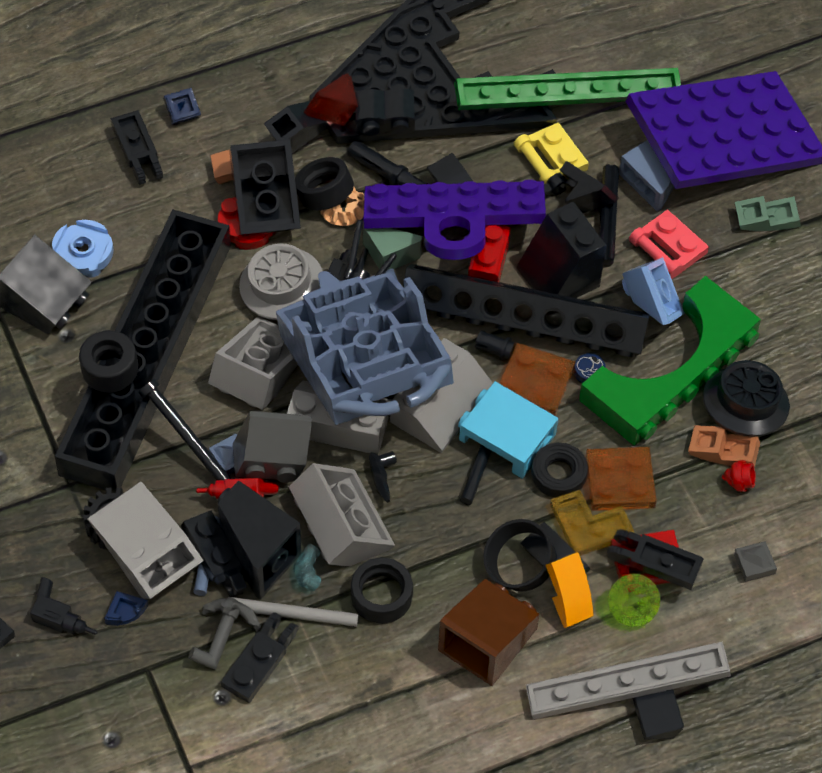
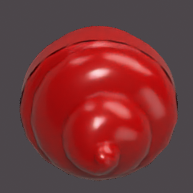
[722,460,756,492]

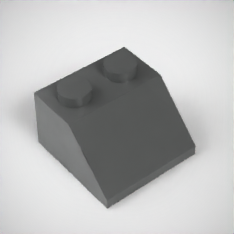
[233,411,312,483]

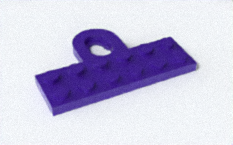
[363,180,546,260]

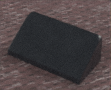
[632,689,684,740]

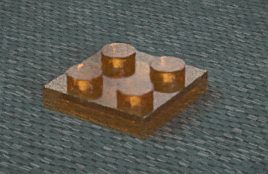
[500,343,575,416]
[586,447,657,511]

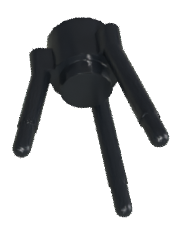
[343,220,397,280]

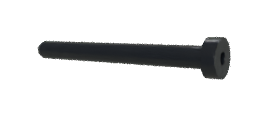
[138,378,231,480]

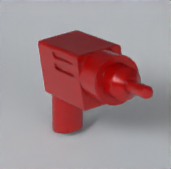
[196,478,279,499]

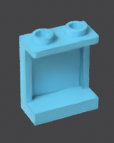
[458,381,559,479]

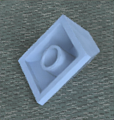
[622,257,685,325]

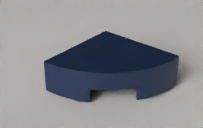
[105,591,148,626]

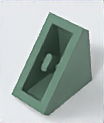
[363,225,423,270]

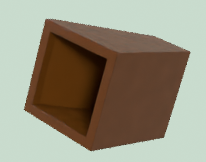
[438,579,539,686]

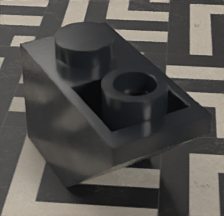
[264,99,335,154]

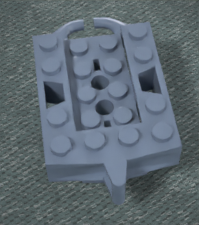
[276,271,454,425]

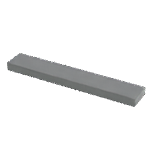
[526,641,731,720]

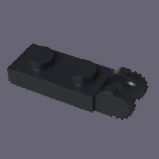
[110,110,163,185]
[606,529,704,590]
[221,612,299,703]

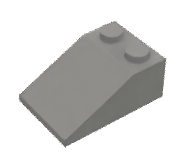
[208,316,298,410]

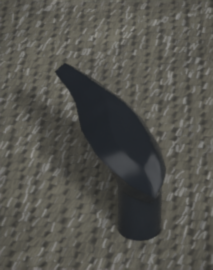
[369,451,397,503]

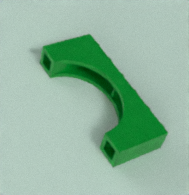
[579,276,761,446]

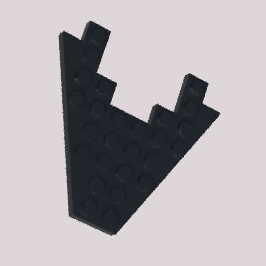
[309,0,557,144]

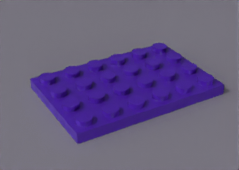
[625,71,822,189]

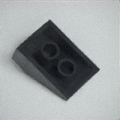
[229,139,301,235]

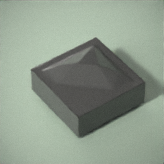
[734,541,777,582]

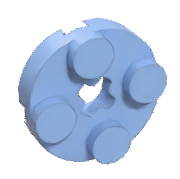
[52,220,114,278]

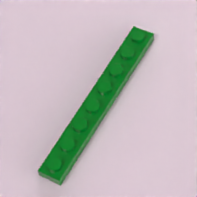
[454,68,681,110]

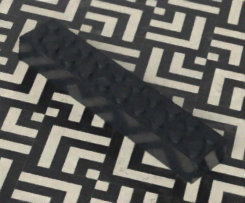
[55,209,231,493]

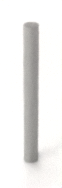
[228,597,359,627]

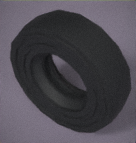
[531,442,588,498]

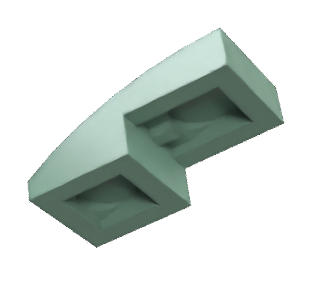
[735,196,801,231]

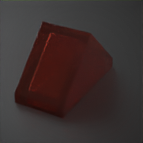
[304,73,358,126]

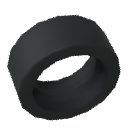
[295,157,354,211]
[351,557,413,624]

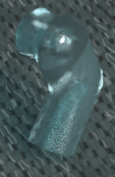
[293,544,321,591]

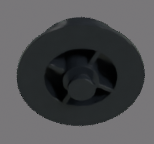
[703,360,790,437]

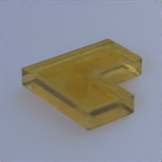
[550,490,635,556]

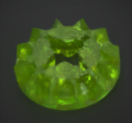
[607,574,660,627]

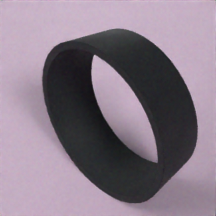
[483,519,556,592]

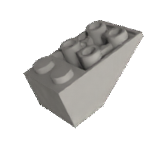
[87,481,204,599]

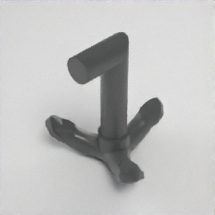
[188,597,261,670]

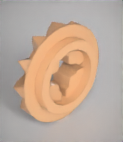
[320,187,364,226]

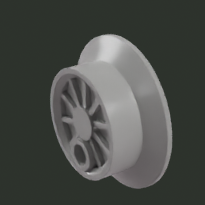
[239,243,322,320]

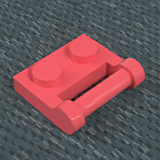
[629,209,709,279]

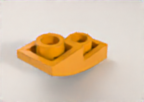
[545,552,593,628]

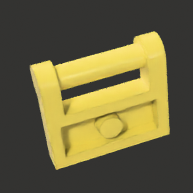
[513,122,589,184]

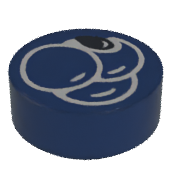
[574,353,606,383]

